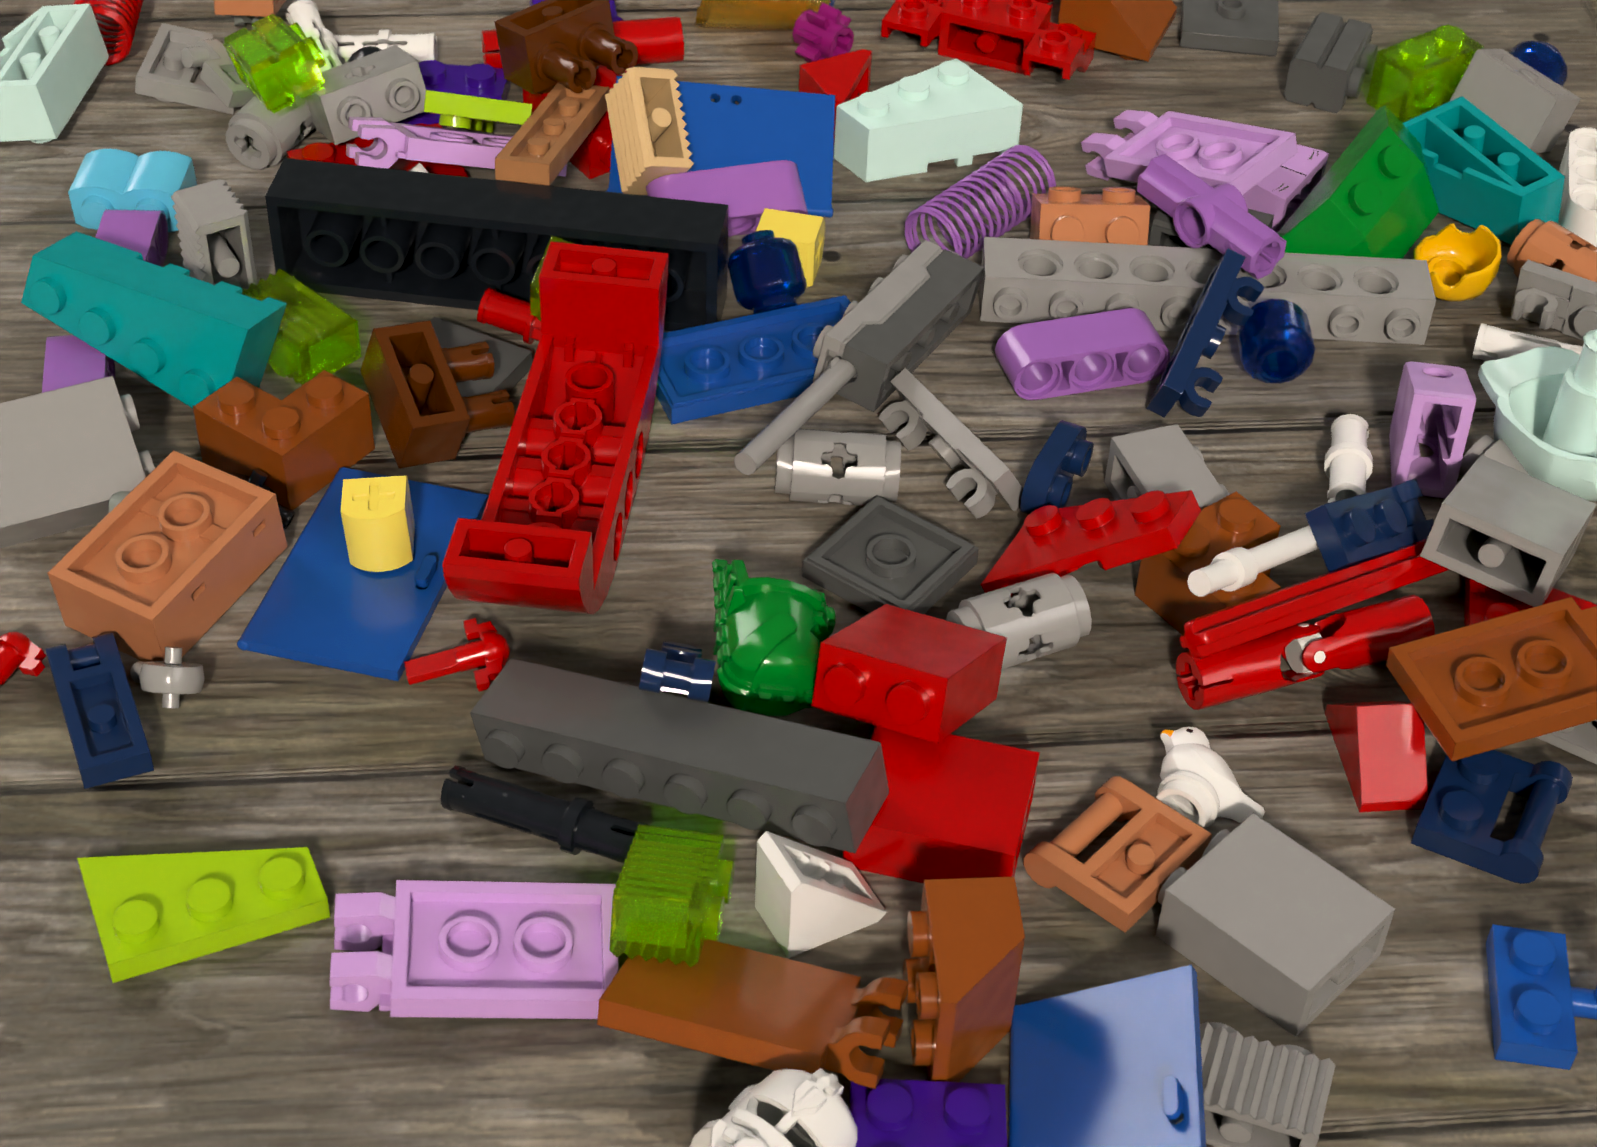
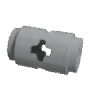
[225,70,315,170]
[775,428,901,506]
[946,573,1092,670]

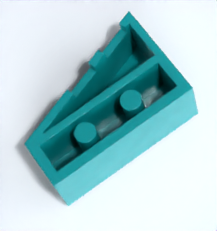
[1402,96,1565,245]

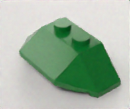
[1278,105,1439,259]

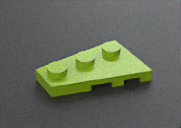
[424,90,532,133]
[77,847,330,983]

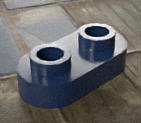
[1020,420,1094,514]

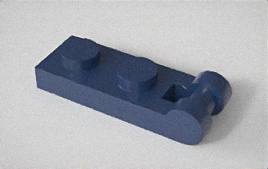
[1305,479,1434,572]
[45,632,154,789]
[639,641,716,702]

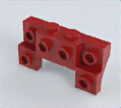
[881,0,1097,80]

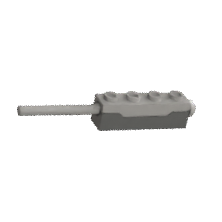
[734,240,985,475]

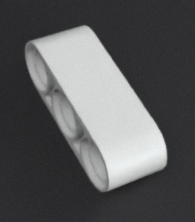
[1558,127,1597,247]

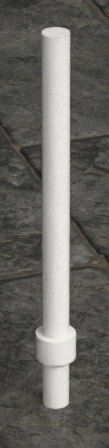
[1187,525,1319,597]

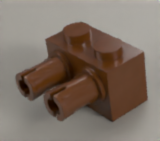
[494,0,638,94]
[360,320,515,469]

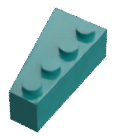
[21,231,287,408]

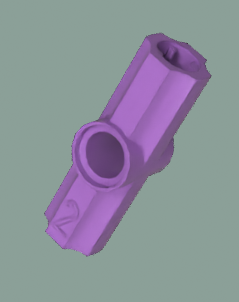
[1137,154,1287,279]

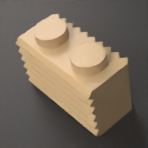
[605,67,694,196]

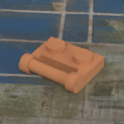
[1023,776,1212,933]

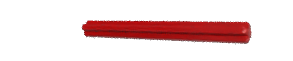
[1179,539,1449,659]

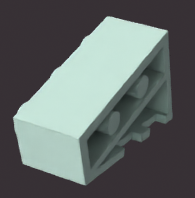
[0,4,109,143]

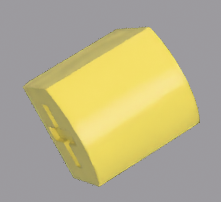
[753,208,825,288]
[340,475,415,572]

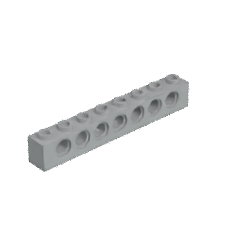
[979,237,1436,345]

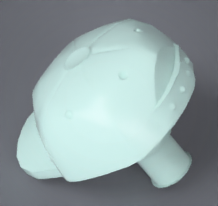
[1478,329,1597,501]

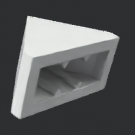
[755,831,887,958]

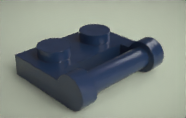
[1411,750,1573,884]

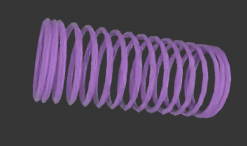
[904,145,1056,259]

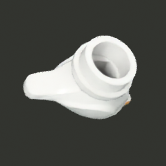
[1156,727,1265,828]

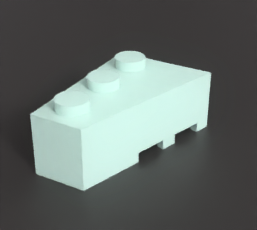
[834,58,1023,182]

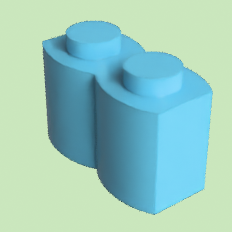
[68,149,197,233]

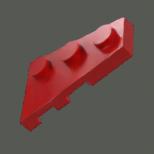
[981,490,1201,598]

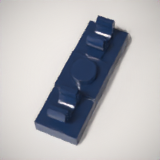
[1146,248,1264,418]

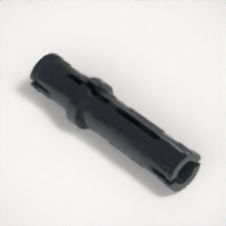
[440,766,651,868]

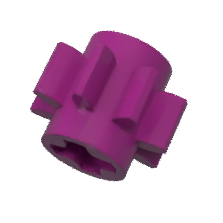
[793,2,854,63]

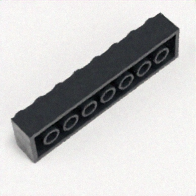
[265,158,729,331]

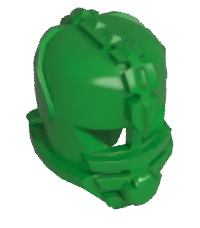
[712,559,836,717]

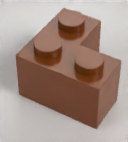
[193,370,375,510]
[1135,491,1281,635]

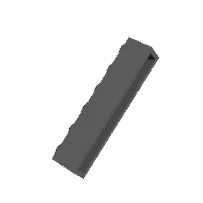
[470,658,889,853]

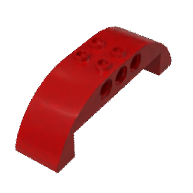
[442,241,669,615]

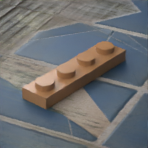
[495,83,609,186]

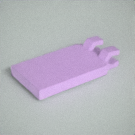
[1081,110,1298,195]
[346,117,568,177]
[330,880,619,1019]

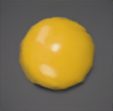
[1412,223,1502,302]

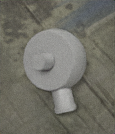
[130,646,205,708]

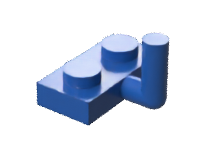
[1486,924,1597,1070]

